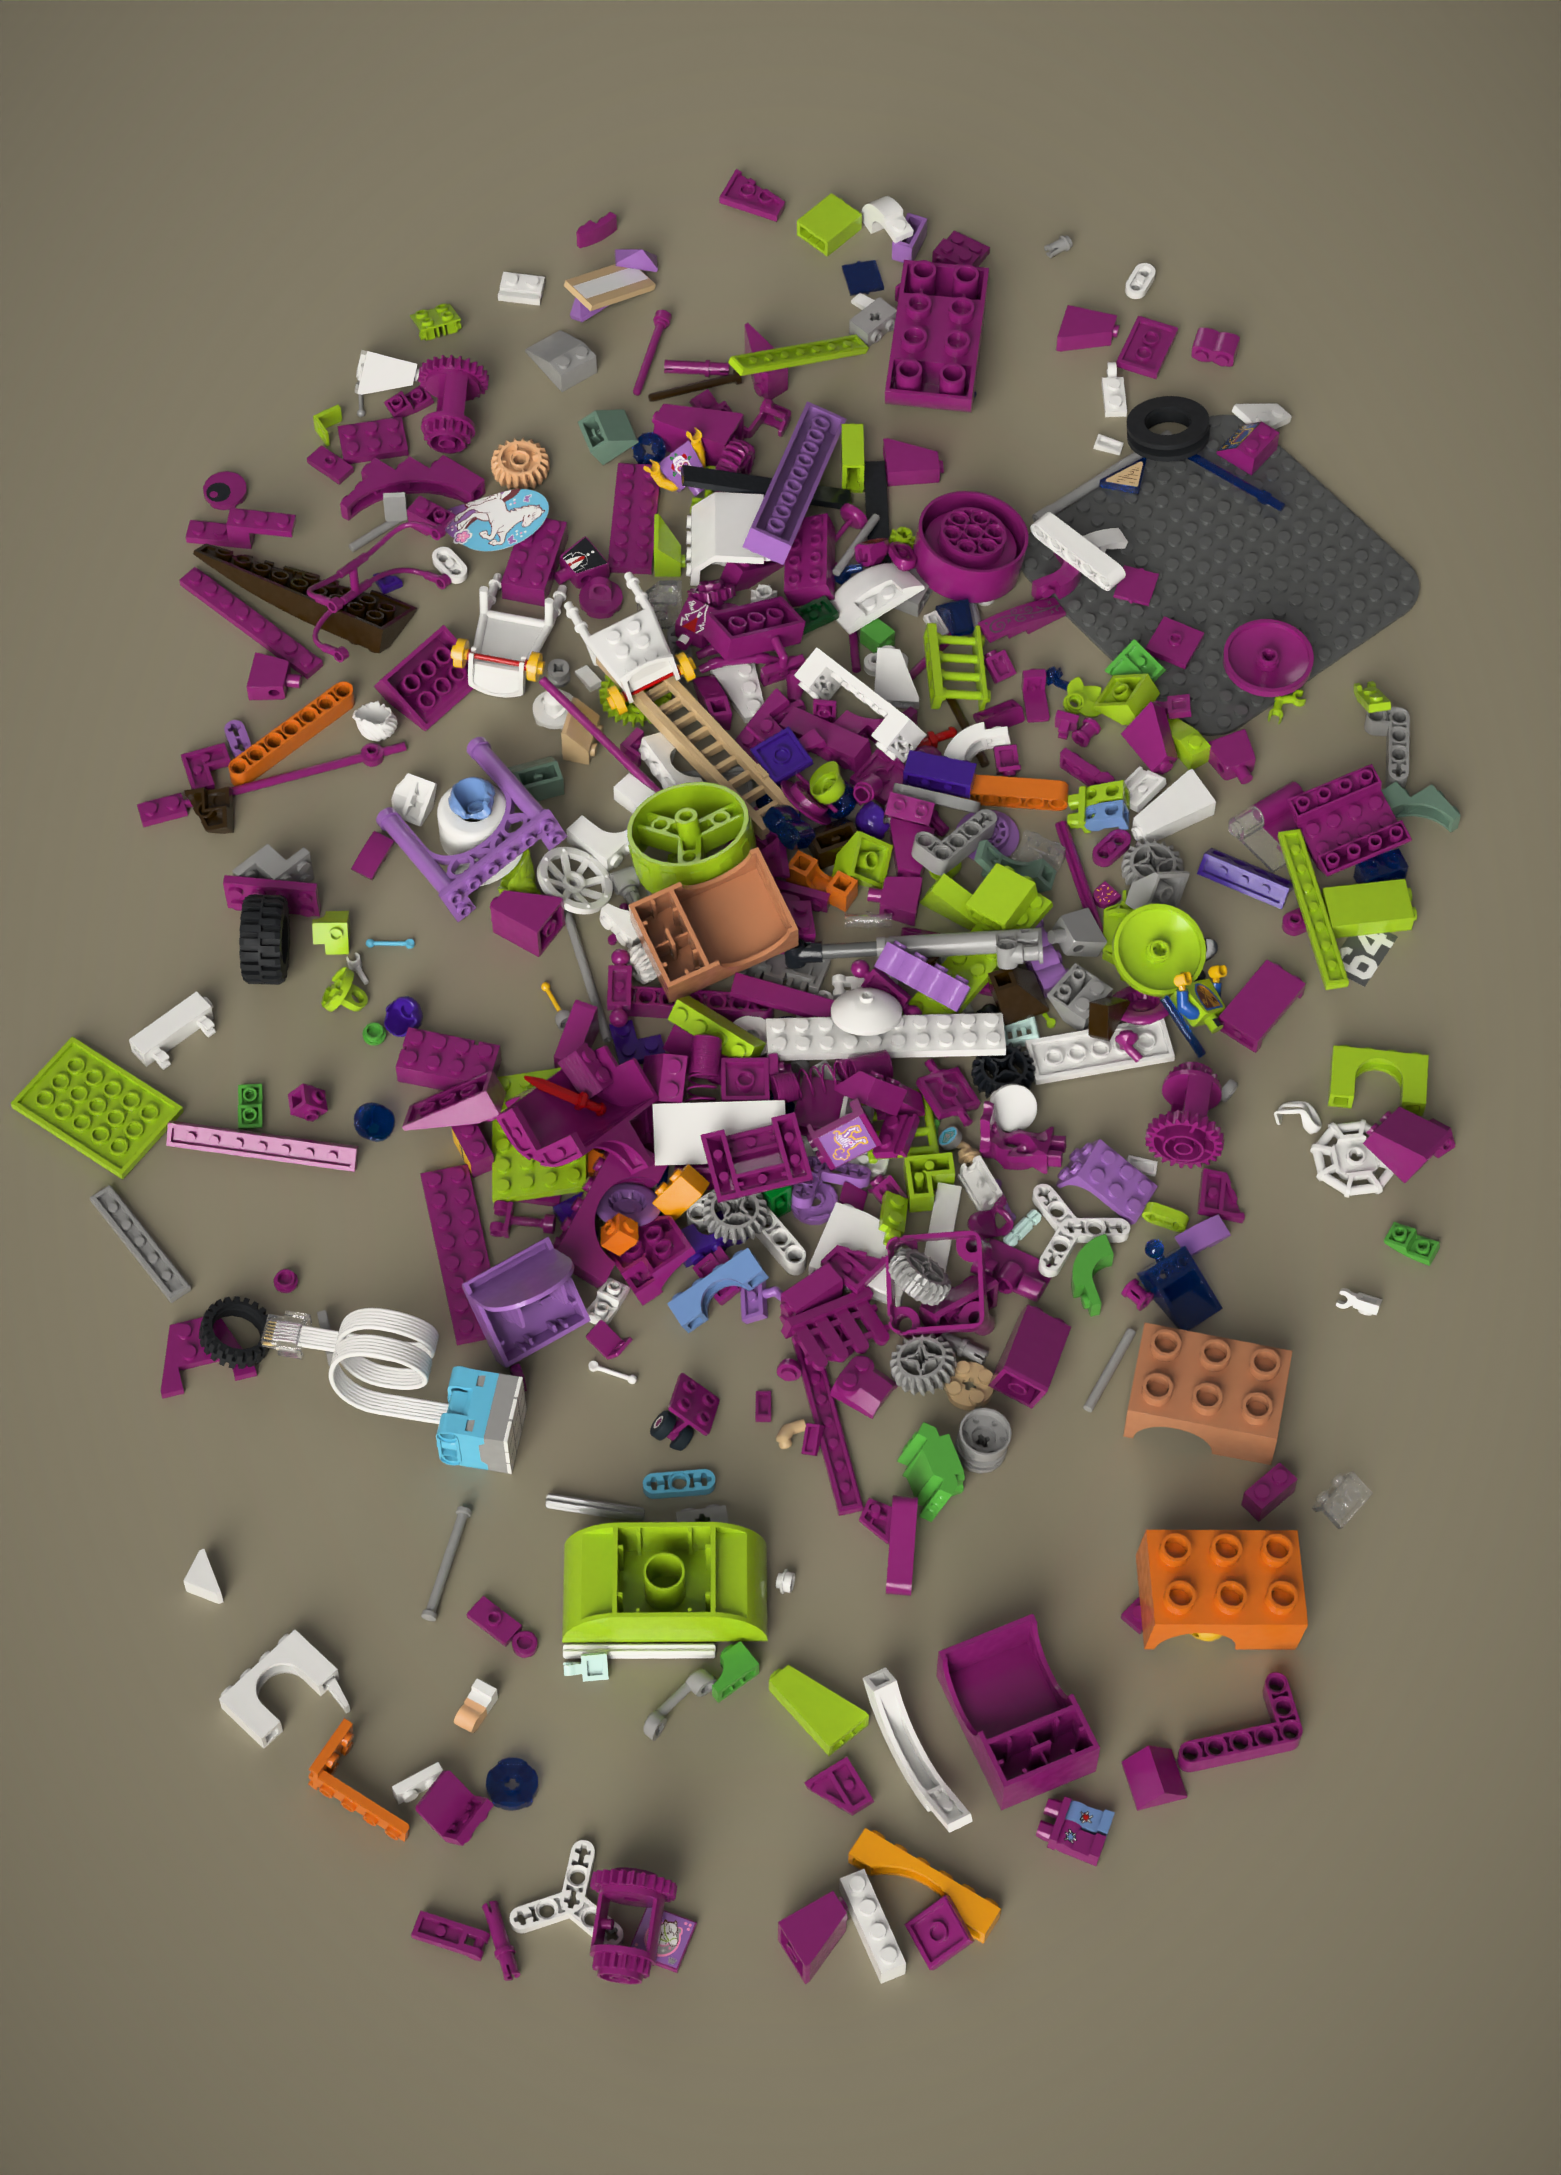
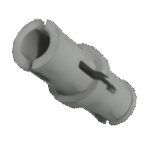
[941,1333,989,1365]

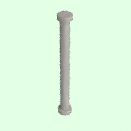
[421,1506,472,1621]

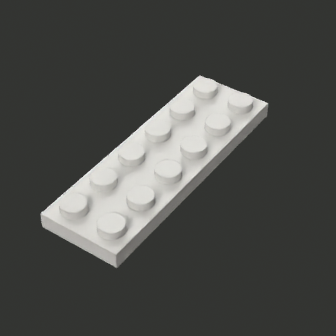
[1025,1018,1175,1085]

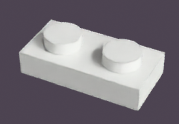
[392,1762,443,1805]

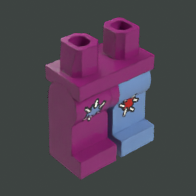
[1036,1796,1115,1866]

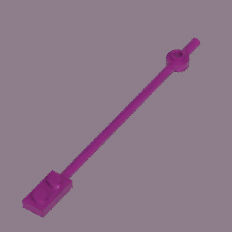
[137,742,407,827]

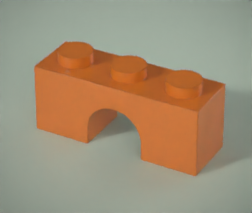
[786,850,858,912]

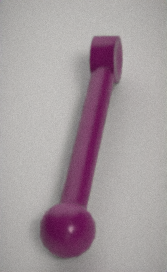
[608,903,629,945]

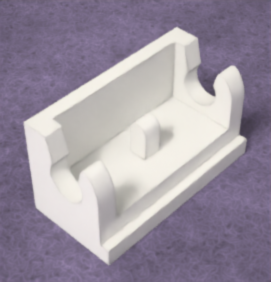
[958,1155,1003,1211]

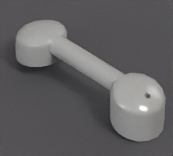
[643,1669,717,1741]

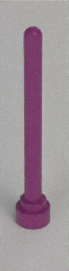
[633,310,672,396]

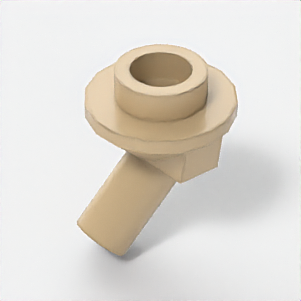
[956,1141,982,1166]

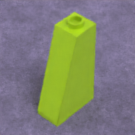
[769,1665,869,1756]

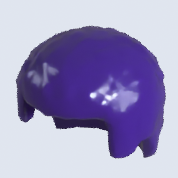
[855,801,890,840]
[384,996,423,1037]

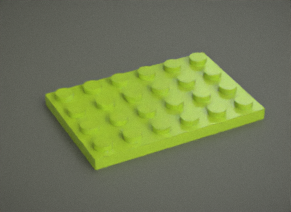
[11,1036,184,1180]
[492,1067,588,1203]

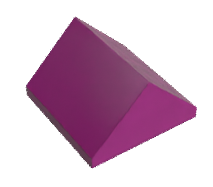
[1121,1745,1187,1811]

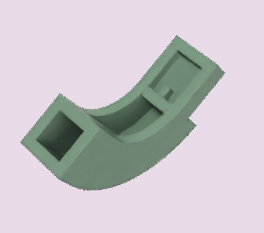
[974,839,1057,893]

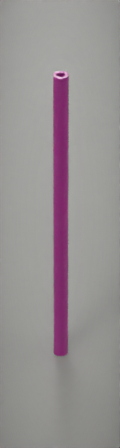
[539,676,661,793]

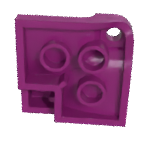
[605,1216,696,1306]

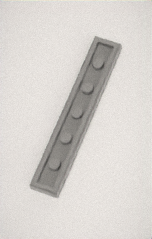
[90,1185,191,1303]

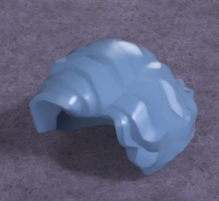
[448,777,495,820]

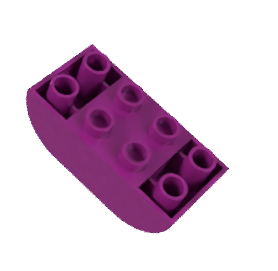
[885,260,989,413]

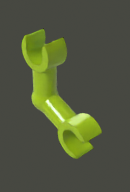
[1268,690,1306,724]

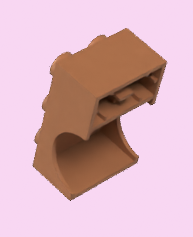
[628,847,799,1003]
[1123,1323,1293,1465]

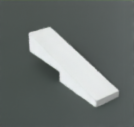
[924,1182,962,1273]

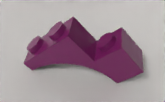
[833,706,918,744]

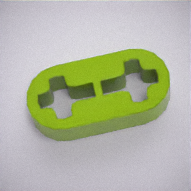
[1142,1202,1189,1232]

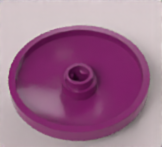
[1223,619,1314,697]

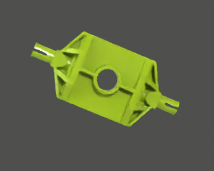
[1102,890,1134,981]

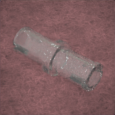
[845,911,892,930]

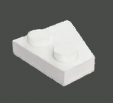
[1232,403,1292,429]

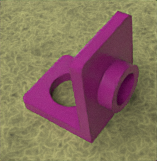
[586,1320,633,1360]

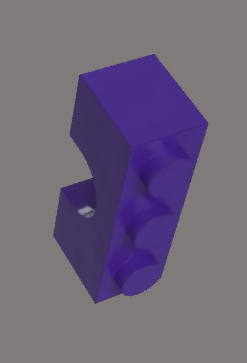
[681,1210,749,1268]

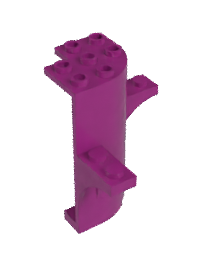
[496,1045,659,1175]

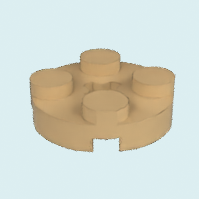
[944,1361,994,1410]

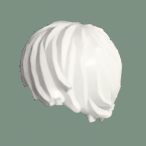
[352,701,398,742]

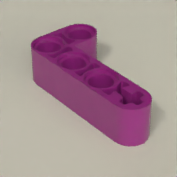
[886,1495,918,1596]

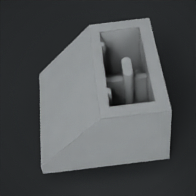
[1047,963,1113,1031]

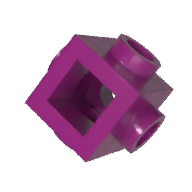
[288,1083,328,1122]

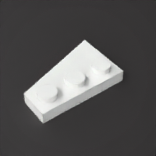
[710,663,764,724]

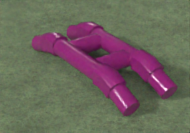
[696,644,779,674]

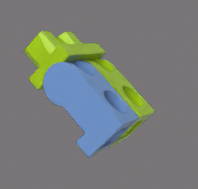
[1067,780,1130,834]

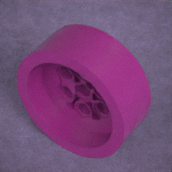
[912,491,1028,603]

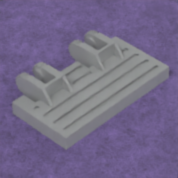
[741,954,831,995]

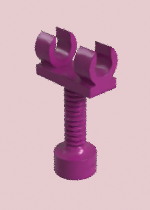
[489,1200,556,1238]

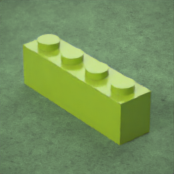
[668,996,766,1058]

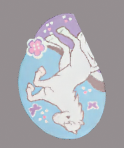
[445,489,549,551]

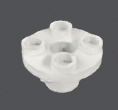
[532,689,573,729]

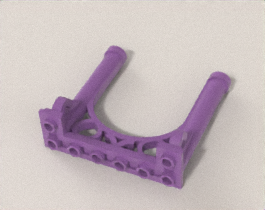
[376,737,568,922]

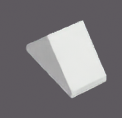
[184,1549,224,1604]

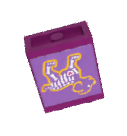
[806,1098,882,1171]

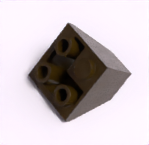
[988,968,1049,1026]

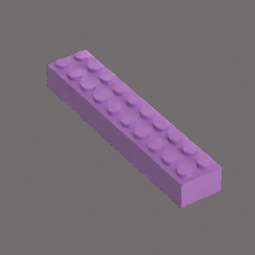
[742,401,847,565]

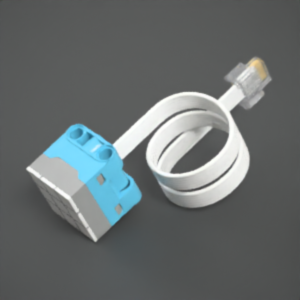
[261,1308,527,1474]

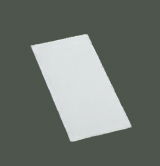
[652,1100,785,1166]

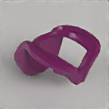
[967,1195,1014,1239]

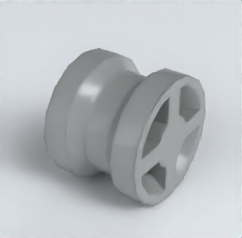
[547,659,570,688]

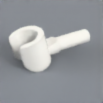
[346,953,369,985]

